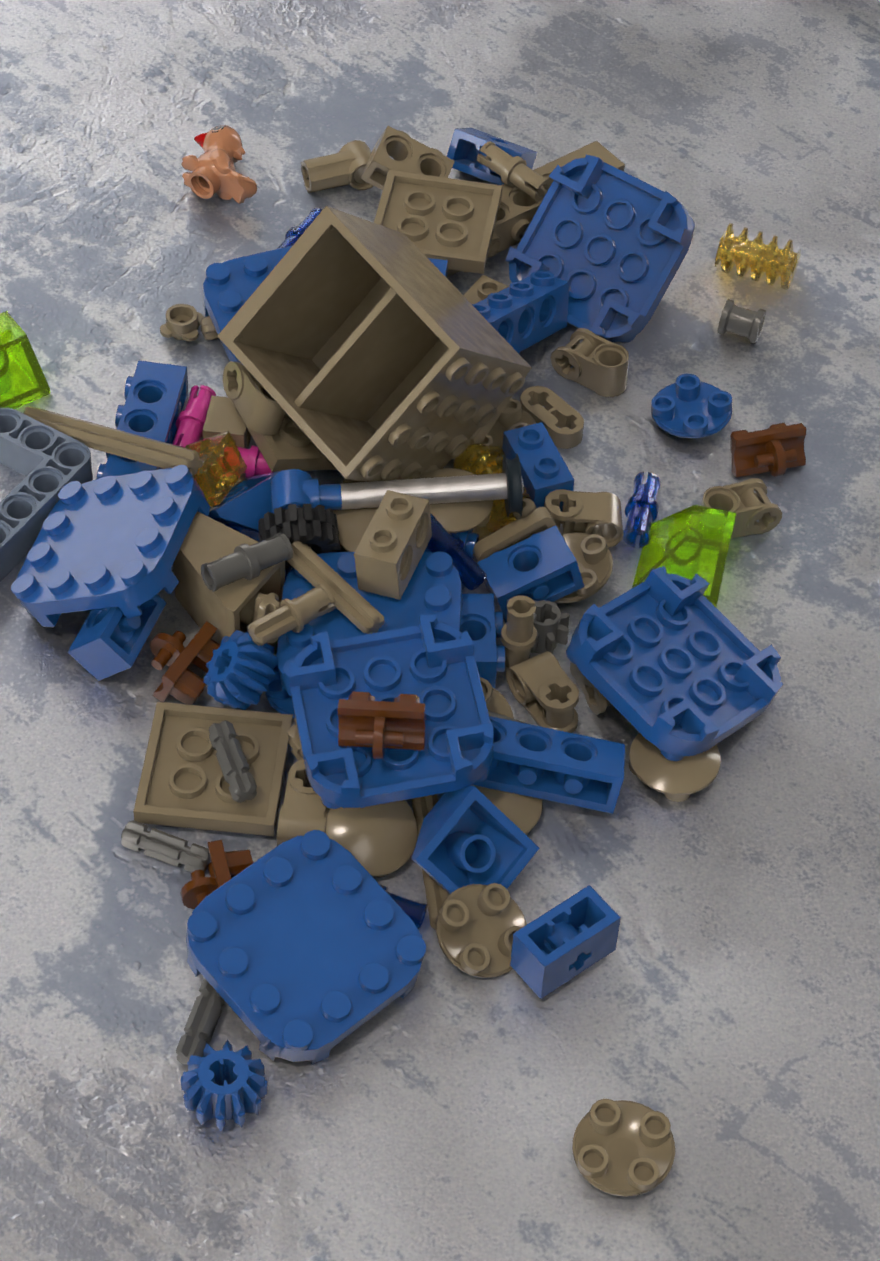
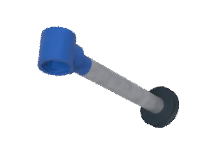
[270,453,523,518]

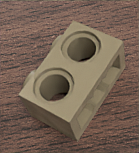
[360,126,455,190]
[354,490,432,600]

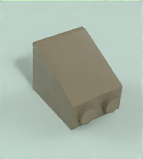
[172,511,286,645]

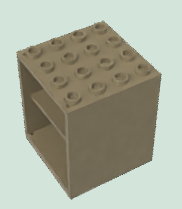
[217,206,532,482]

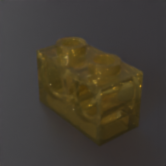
[185,431,247,507]

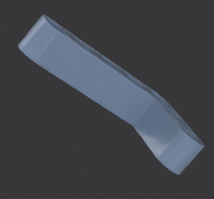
[0,408,93,582]

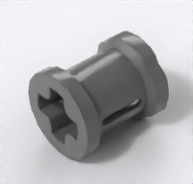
[717,299,766,344]

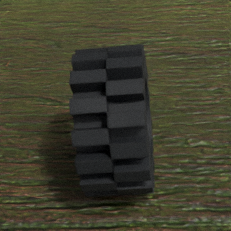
[258,504,340,569]

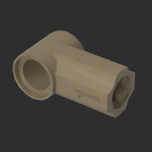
[301,140,374,193]

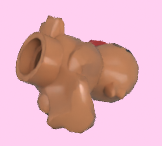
[181,125,257,204]

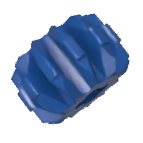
[203,630,278,710]
[181,1040,268,1131]

